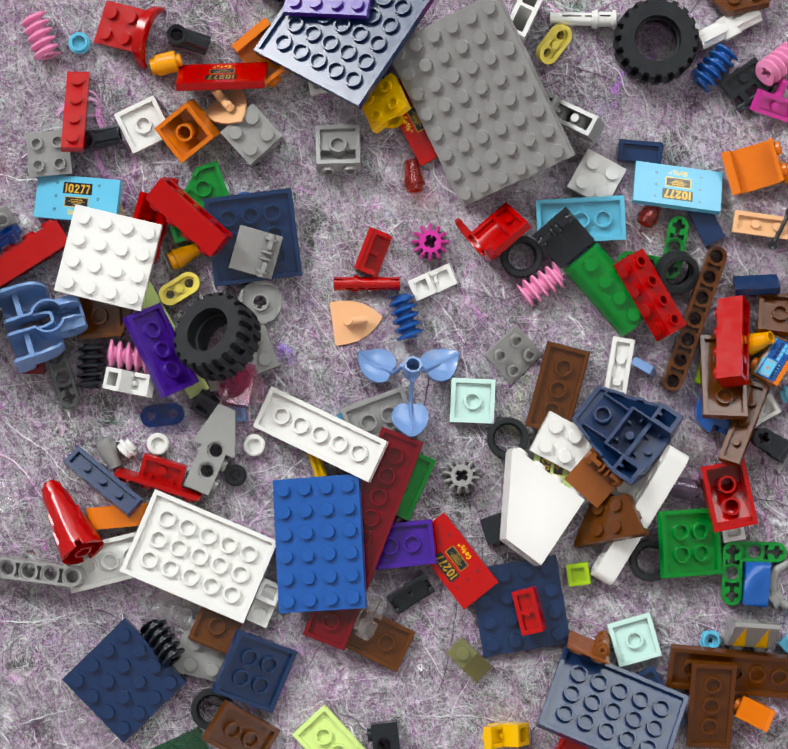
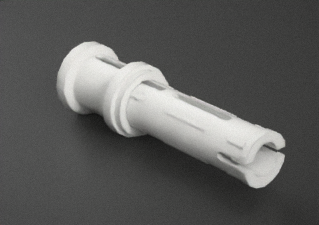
[550,9,616,29]

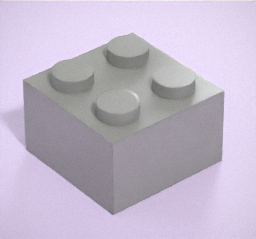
[220,103,284,168]

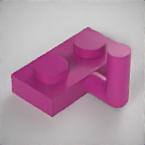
[749,78,788,123]

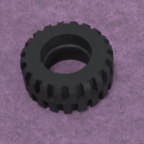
[613,0,699,85]
[174,292,261,381]

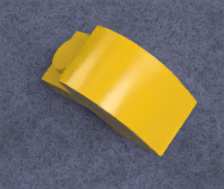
[482,722,530,749]

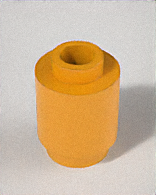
[149,50,183,76]

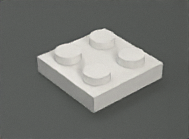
[114,95,165,155]
[567,148,627,197]

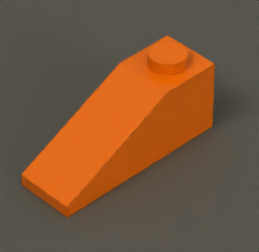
[733,694,776,732]

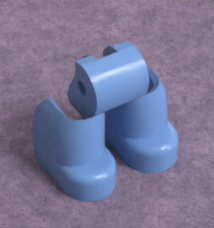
[0,281,88,374]

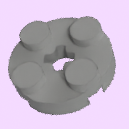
[238,280,282,325]

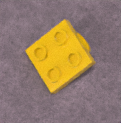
[362,73,411,134]

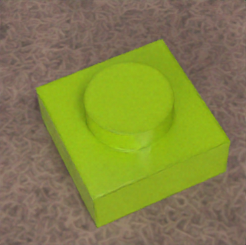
[566,561,591,587]

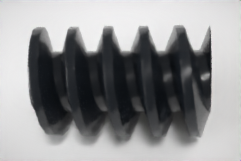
[76,344,107,389]
[140,619,185,668]

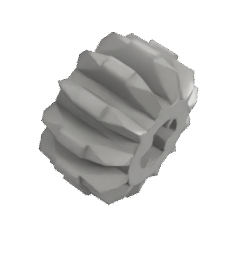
[443,457,480,494]

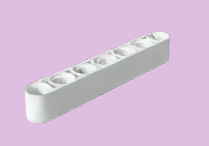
[590,445,689,585]

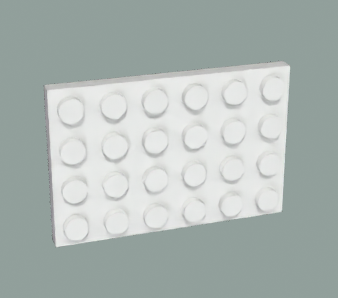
[120,489,276,623]

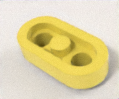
[535,24,572,64]
[159,272,200,306]

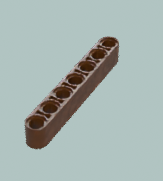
[661,246,727,391]

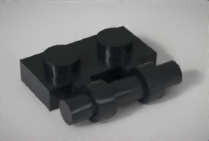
[719,57,776,113]

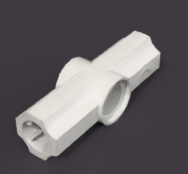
[698,10,763,50]

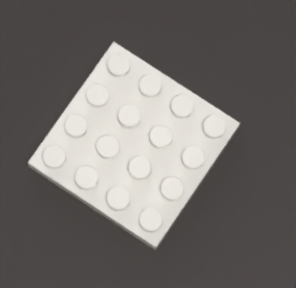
[54,204,163,312]

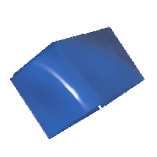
[740,562,771,608]

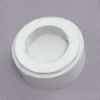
[147,433,170,455]
[243,434,266,456]

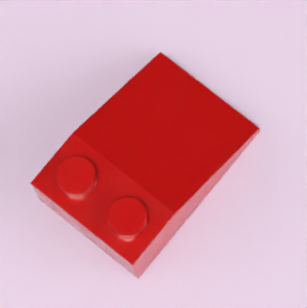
[697,458,758,533]

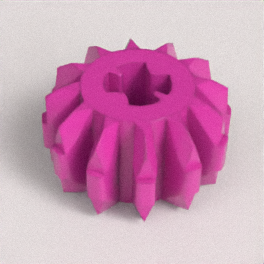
[411,223,449,261]

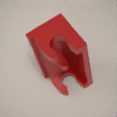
[354,227,392,277]
[511,585,547,636]

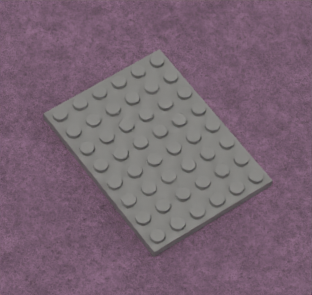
[393,0,576,207]

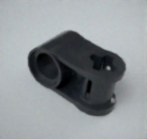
[750,428,788,463]

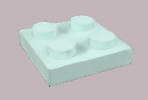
[449,378,496,424]
[607,612,662,667]

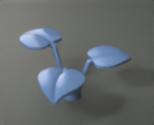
[358,349,460,437]

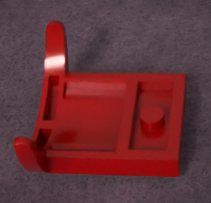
[94,0,165,70]
[455,202,531,262]

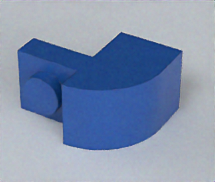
[694,392,732,435]

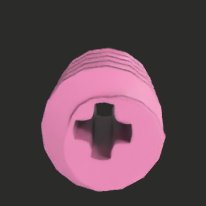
[21,10,61,60]
[755,42,788,86]
[516,262,564,307]
[107,339,148,374]

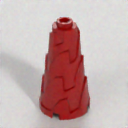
[41,479,104,565]

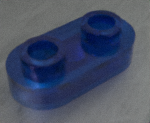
[0,223,22,251]
[140,403,185,428]

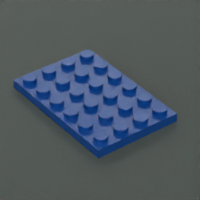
[273,474,367,614]

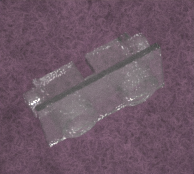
[352,593,388,641]

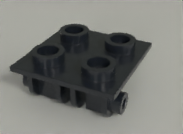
[532,207,595,268]

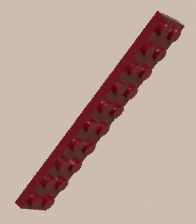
[303,427,424,651]

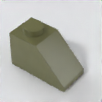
[446,636,493,682]

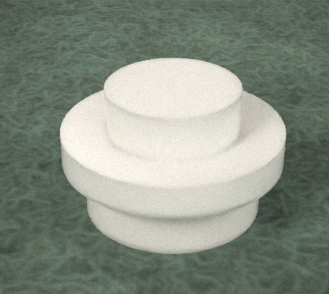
[117,438,137,458]

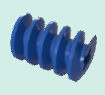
[691,44,738,93]
[387,293,423,341]

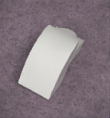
[102,367,154,398]

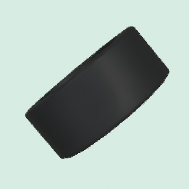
[500,236,543,278]
[655,250,699,295]
[487,417,529,458]
[628,539,662,582]
[191,687,233,730]

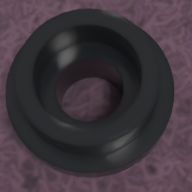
[225,464,247,487]

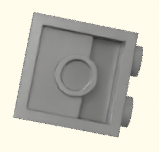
[315,124,361,176]

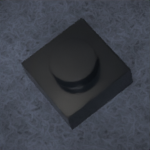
[190,389,221,419]

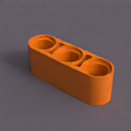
[86,503,149,530]

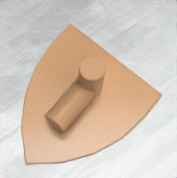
[204,89,247,124]
[330,301,383,346]

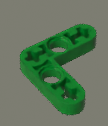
[617,216,689,279]
[720,541,787,606]

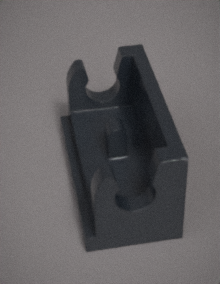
[386,572,435,614]

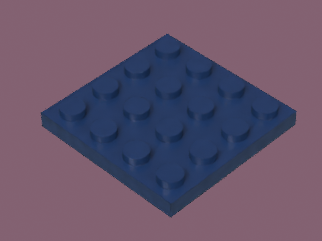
[203,188,302,287]
[474,555,569,657]
[62,618,187,743]

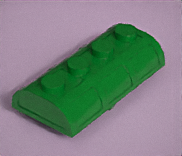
[564,242,644,337]

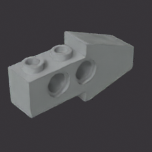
[546,91,605,144]
[184,403,237,495]

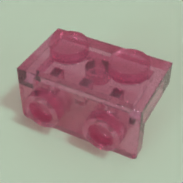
[219,363,256,409]

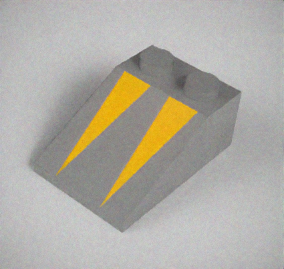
[724,617,781,652]

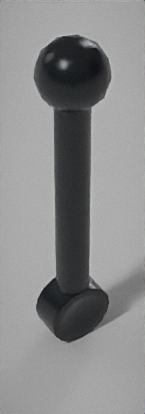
[768,209,788,250]

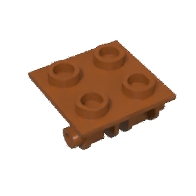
[565,447,624,508]
[567,630,610,665]

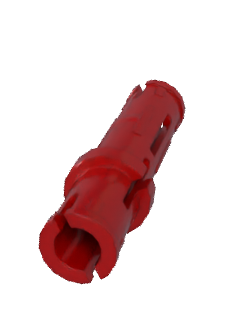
[334,275,400,293]

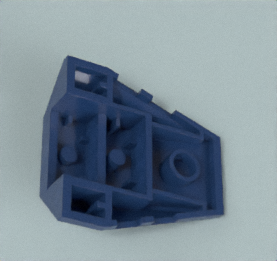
[572,385,683,486]

